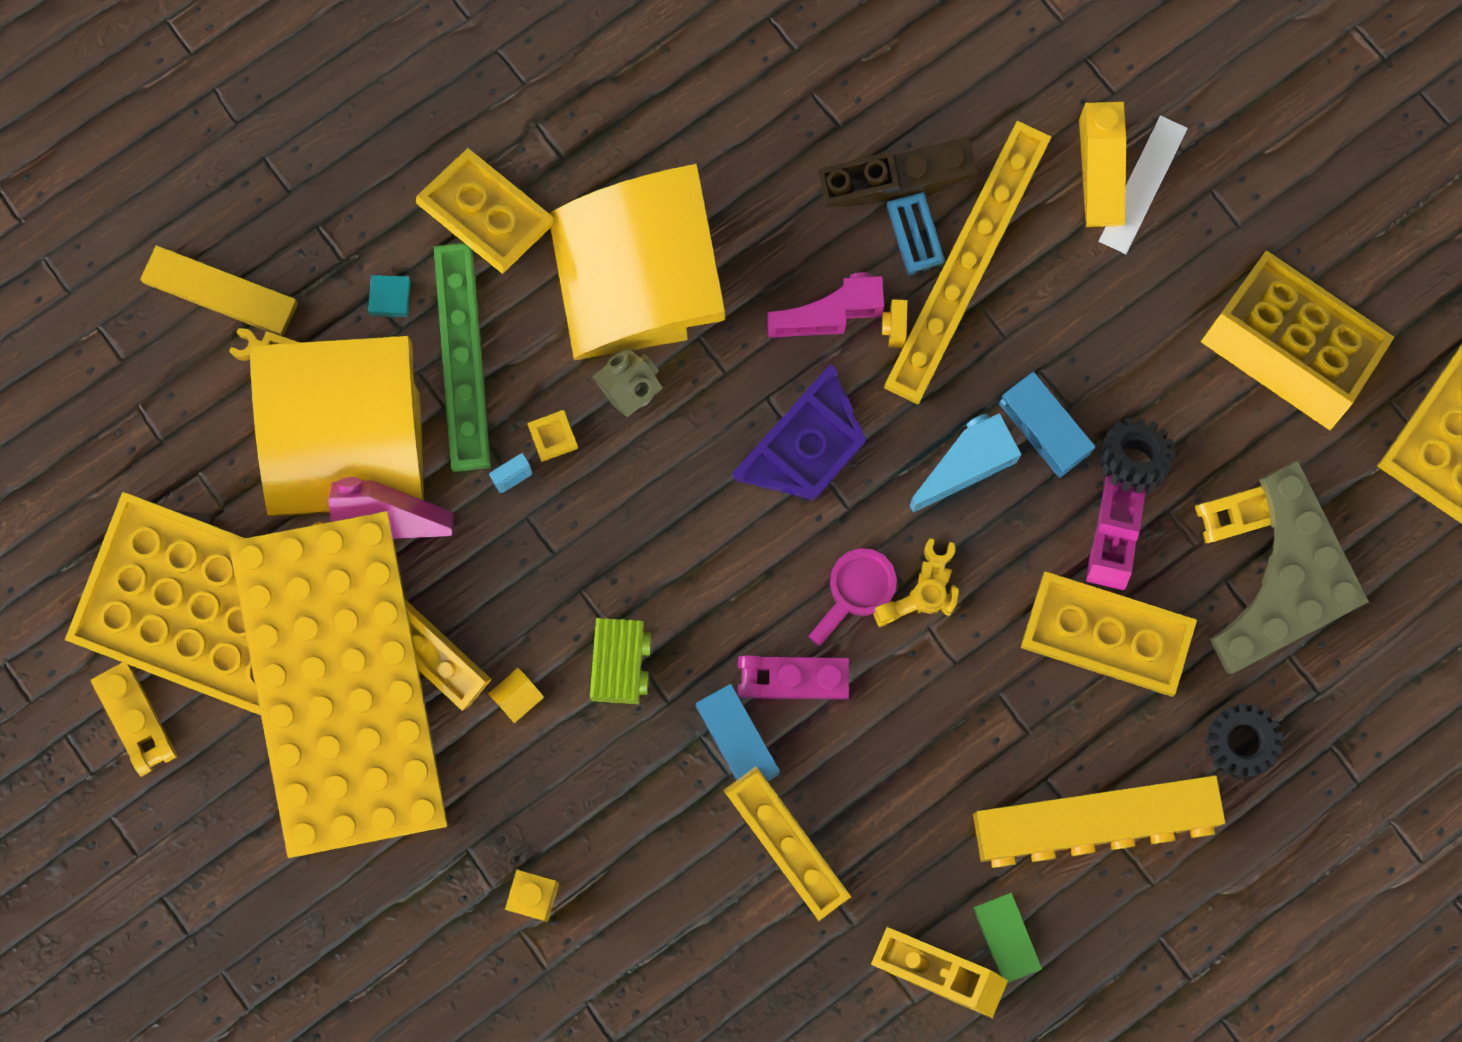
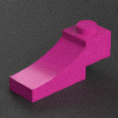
[767,272,884,338]
[1086,475,1146,590]

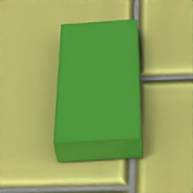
[973,893,1042,983]

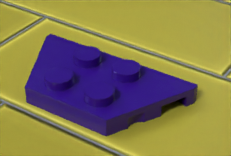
[732,364,866,501]

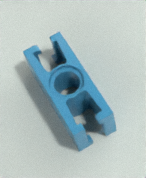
[999,372,1095,478]
[696,684,780,782]

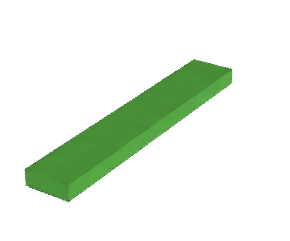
[433,243,491,472]

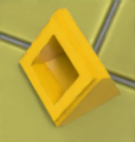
[488,668,544,724]

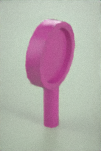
[808,548,897,646]

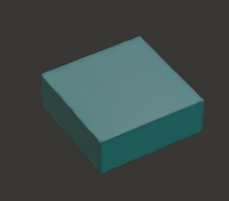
[368,275,411,317]

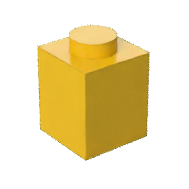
[505,870,559,922]

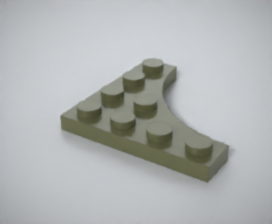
[1209,461,1369,674]

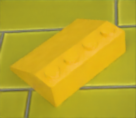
[1201,250,1394,430]

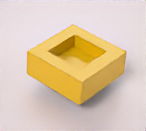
[882,299,908,348]
[527,410,578,462]

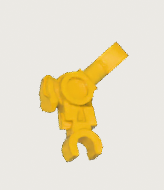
[873,539,959,627]

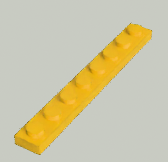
[884,121,1051,405]

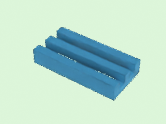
[887,192,946,276]

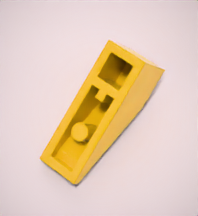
[1079,102,1126,227]
[871,927,1008,1018]

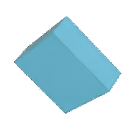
[489,453,533,493]

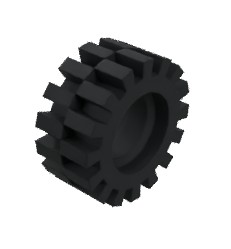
[1099,418,1175,493]
[1205,703,1283,778]

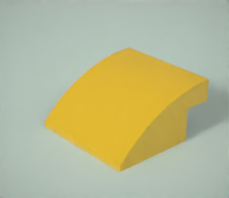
[549,164,725,360]
[250,336,424,517]

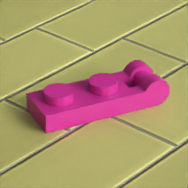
[737,656,849,699]

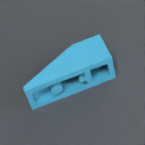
[910,413,1021,513]

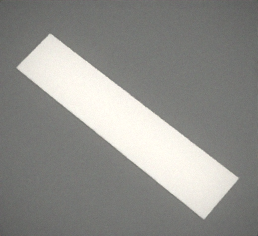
[1099,115,1188,254]

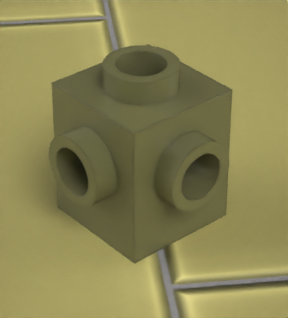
[592,348,663,417]

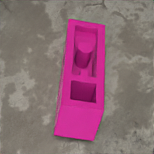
[328,477,454,539]

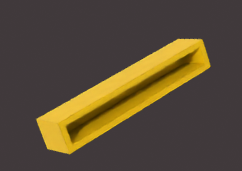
[973,776,1225,868]

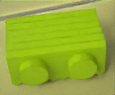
[590,618,652,704]

